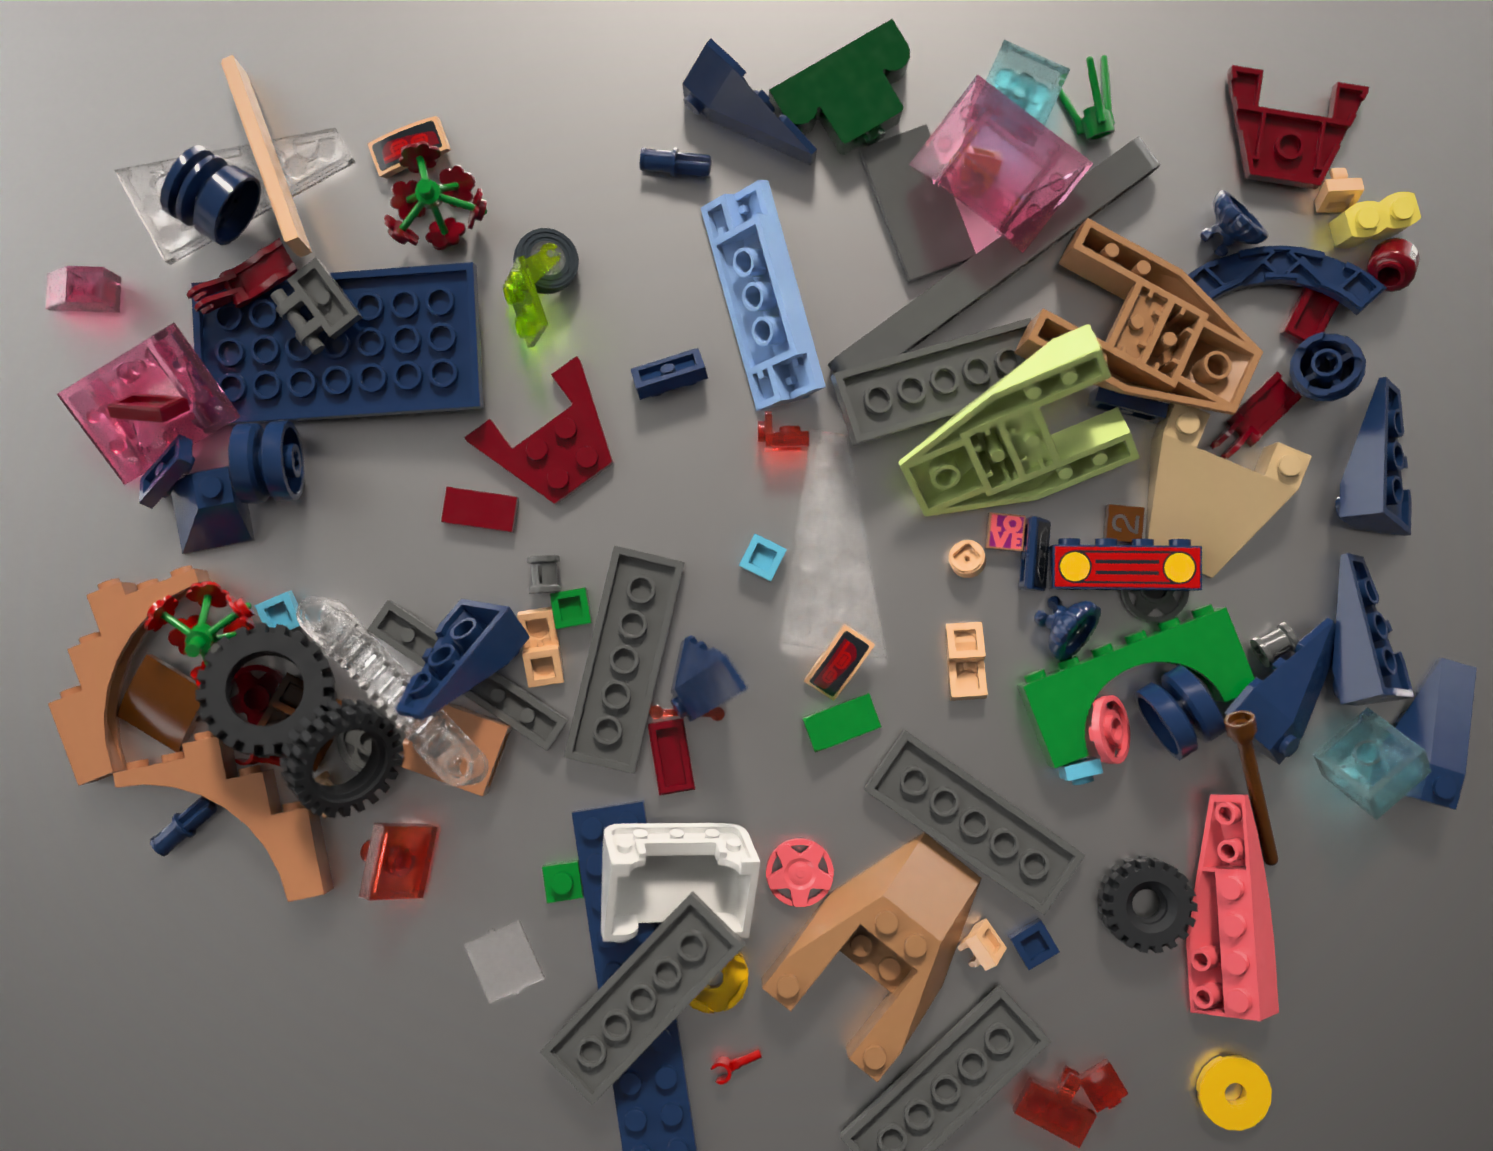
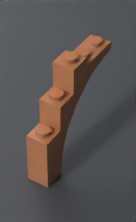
[48,565,211,786]
[113,731,334,902]

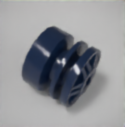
[160,146,261,245]

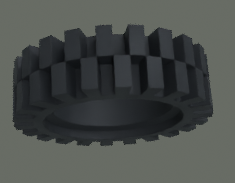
[280,698,404,818]

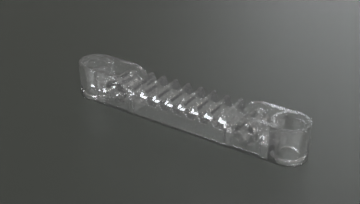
[296,595,489,786]

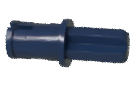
[639,147,712,177]
[150,796,218,856]

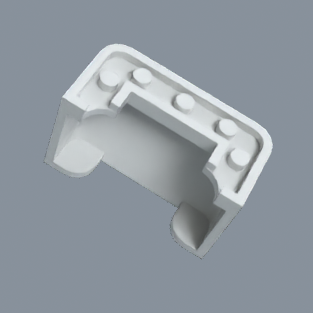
[601,823,760,943]

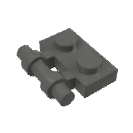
[271,257,363,355]

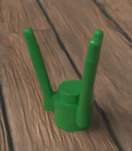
[1055,55,1115,141]

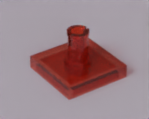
[358,823,438,900]

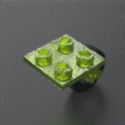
[503,228,579,348]

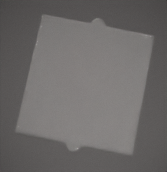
[464,919,545,1004]

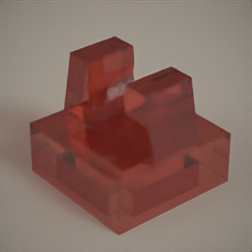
[1076,1058,1128,1113]

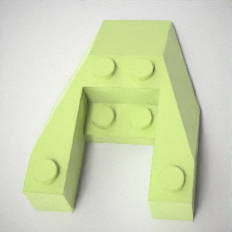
[898,324,1140,517]

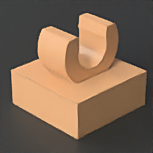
[1314,168,1365,213]
[958,918,1007,971]

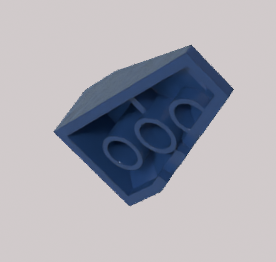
[682,39,817,166]
[1335,377,1412,536]
[1332,553,1414,706]
[395,599,530,721]
[1224,617,1335,765]
[670,635,748,722]
[1367,658,1477,810]

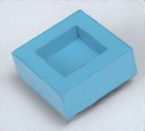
[739,534,787,582]
[255,590,306,630]
[1058,756,1103,785]

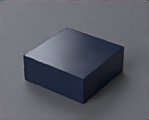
[1008,918,1060,970]

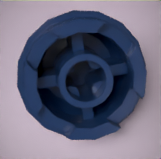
[1289,332,1366,401]

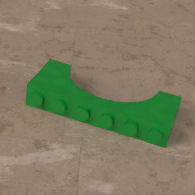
[1016,604,1255,769]

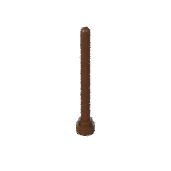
[1224,711,1278,866]

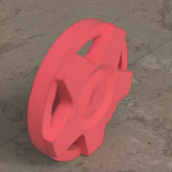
[1088,695,1131,764]
[766,838,834,907]

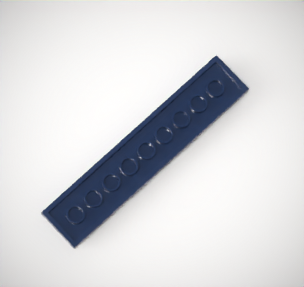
[572,800,698,1151]

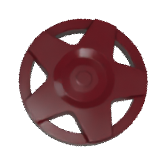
[230,665,284,725]

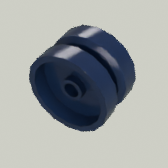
[228,421,305,504]
[1134,665,1226,761]

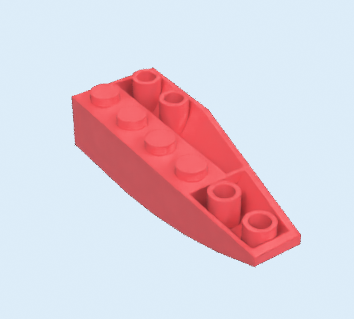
[1186,794,1279,1021]

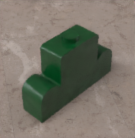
[769,19,910,155]

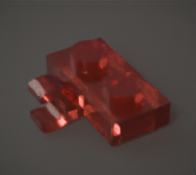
[1013,1065,1097,1148]

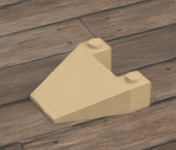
[1145,403,1312,578]

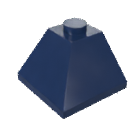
[171,466,255,554]

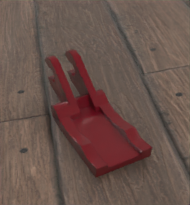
[186,238,298,315]
[1209,371,1302,459]

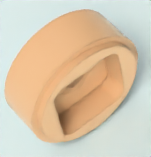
[949,540,986,578]

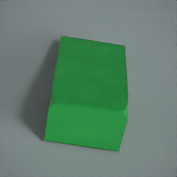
[802,693,881,753]

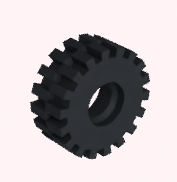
[1097,856,1198,953]

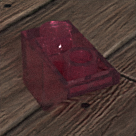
[46,266,122,312]

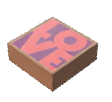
[985,512,1026,552]

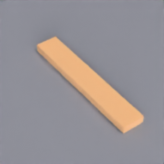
[221,55,312,258]

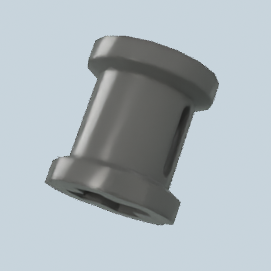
[527,555,562,594]
[1250,622,1299,667]

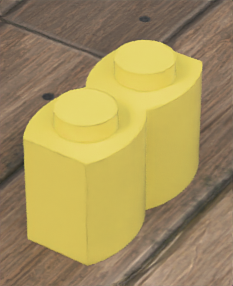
[1328,192,1421,249]

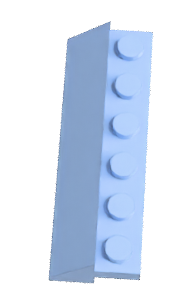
[701,180,826,411]

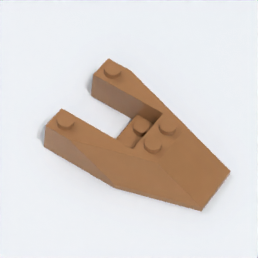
[1014,218,1263,415]
[761,832,982,1083]

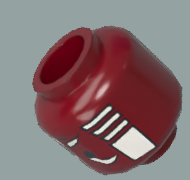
[1366,238,1420,292]

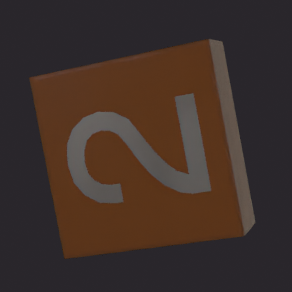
[1103,504,1145,543]

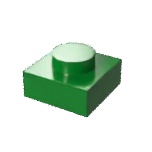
[550,587,593,629]
[542,860,584,903]

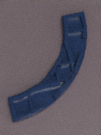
[1188,245,1387,315]

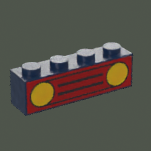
[1049,538,1202,591]

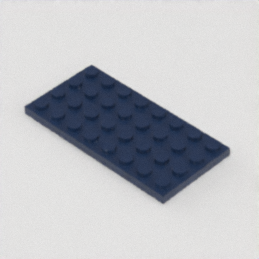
[191,262,484,427]

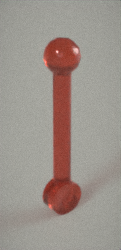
[649,705,725,721]

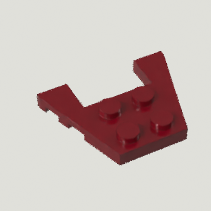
[1227,65,1369,190]
[464,356,613,505]

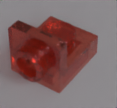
[758,411,809,452]

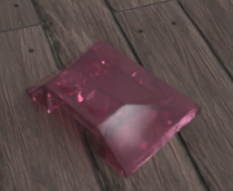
[909,74,1093,253]
[57,323,240,485]

